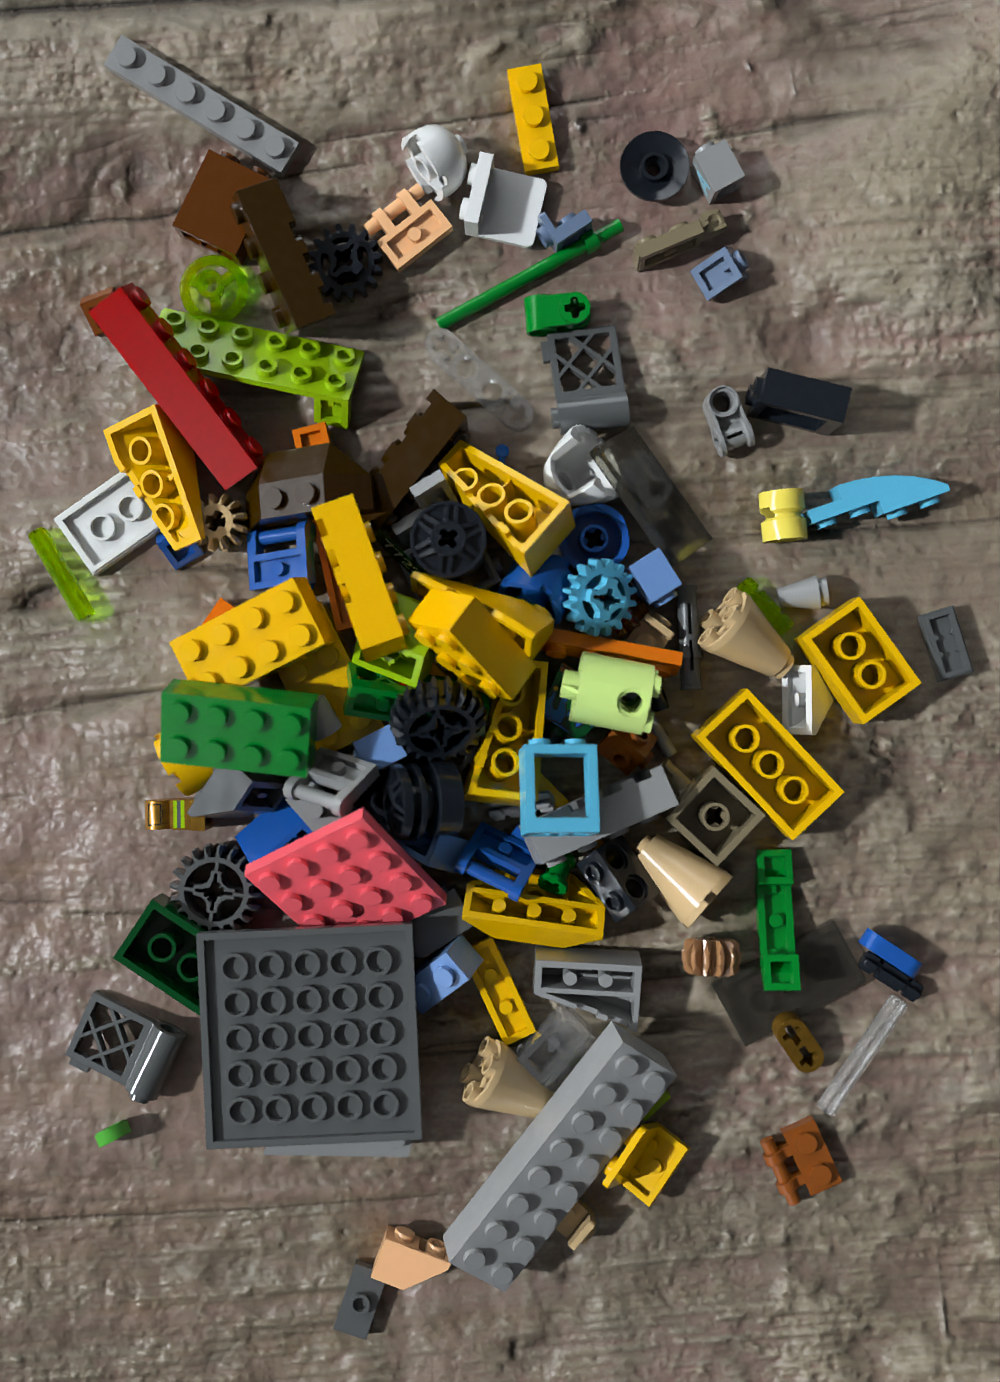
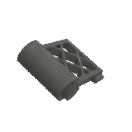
[541,325,630,435]
[65,990,186,1104]

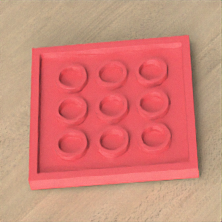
[244,808,447,927]

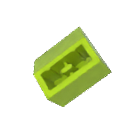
[352,592,436,687]

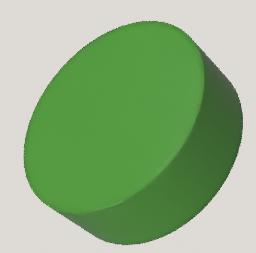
[94,1119,132,1148]

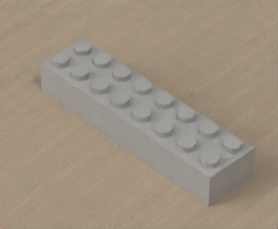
[443,1021,677,1292]

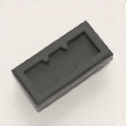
[917,605,974,682]
[333,1259,385,1340]

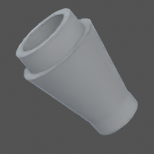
[777,575,830,609]

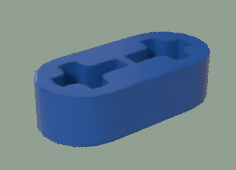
[858,928,924,979]

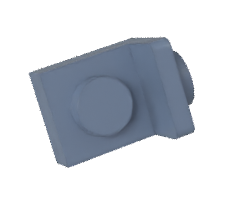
[536,209,593,253]
[690,246,750,301]

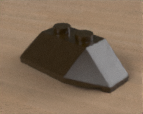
[245,442,376,530]

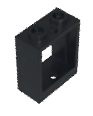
[744,367,852,436]

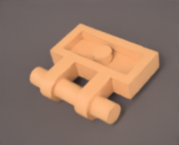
[363,183,453,273]

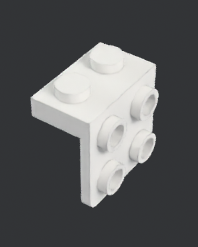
[459,151,547,249]

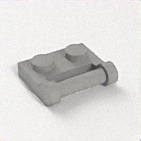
[283,747,380,817]

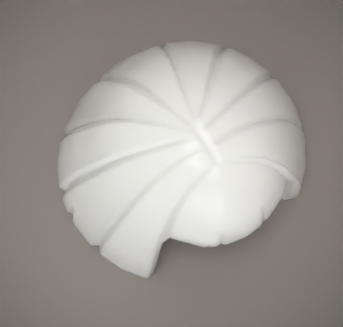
[543,424,624,506]

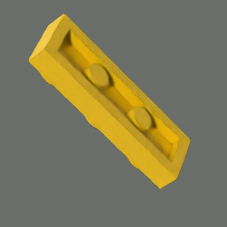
[507,63,559,176]
[471,936,536,1045]

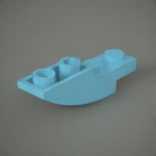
[801,475,950,530]

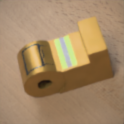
[145,797,212,831]

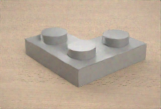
[391,469,459,550]

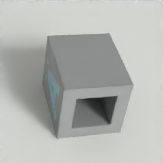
[690,139,745,205]

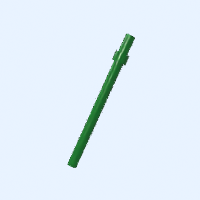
[435,219,624,331]

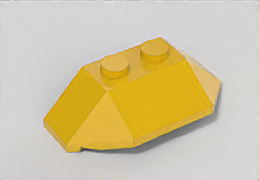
[462,868,605,948]

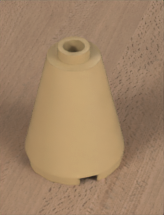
[634,834,733,929]

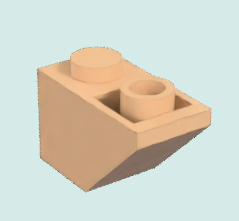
[371,1225,451,1290]

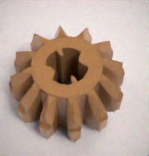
[682,936,742,977]

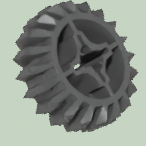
[169,842,265,931]

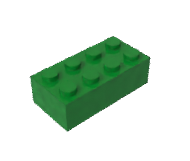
[160,678,319,778]

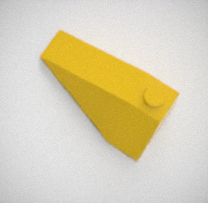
[103,404,205,551]
[410,571,555,661]

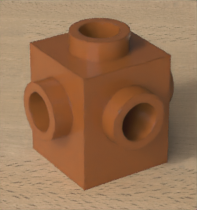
[597,729,658,776]

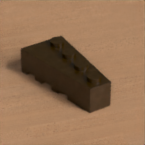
[230,177,337,335]
[360,389,469,532]

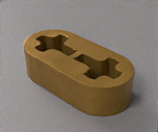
[772,1011,824,1073]

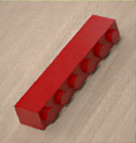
[88,282,265,491]

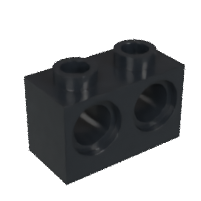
[577,835,661,923]

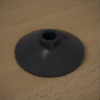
[620,131,690,202]

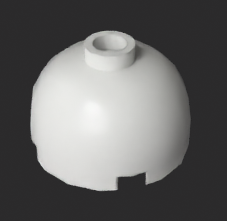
[401,124,468,202]

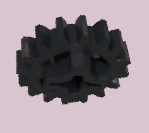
[308,224,383,303]

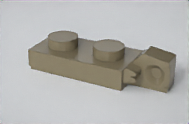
[632,208,727,272]

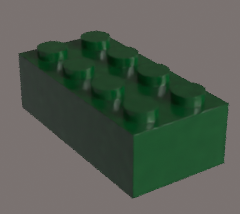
[113,893,208,1016]

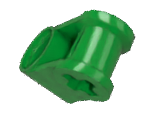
[524,292,591,337]

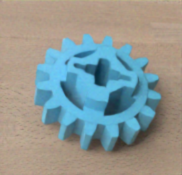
[562,558,637,637]

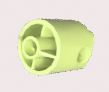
[559,651,662,735]

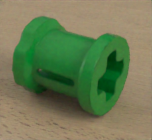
[538,852,577,895]

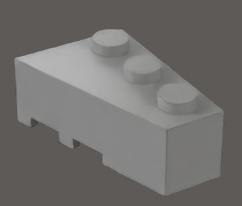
[533,945,642,1033]

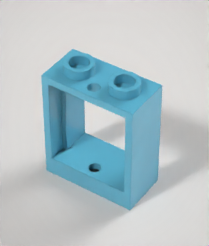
[519,738,600,837]

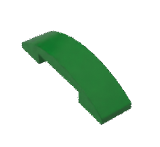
[755,849,801,991]

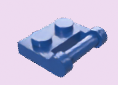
[247,520,316,592]
[454,822,538,902]

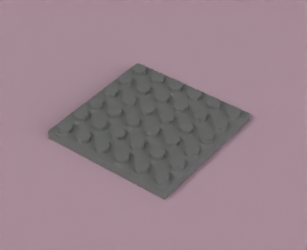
[196,921,423,1150]

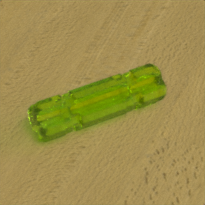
[737,577,794,636]

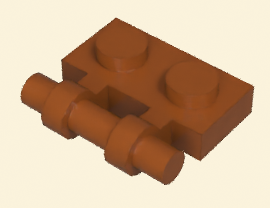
[760,1115,843,1206]

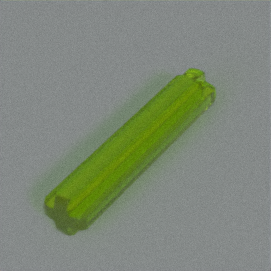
[28,527,95,622]

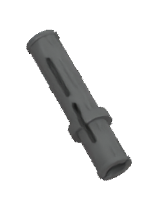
[675,585,703,690]

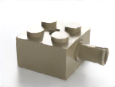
[661,759,766,867]

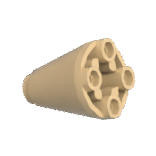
[698,587,795,679]
[460,1036,555,1119]

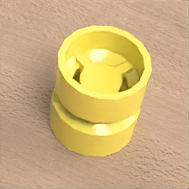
[758,488,808,544]

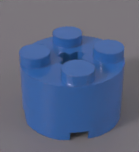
[558,503,630,574]
[497,554,573,628]

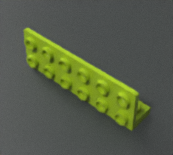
[159,308,364,429]

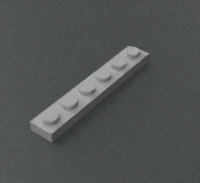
[104,35,301,177]

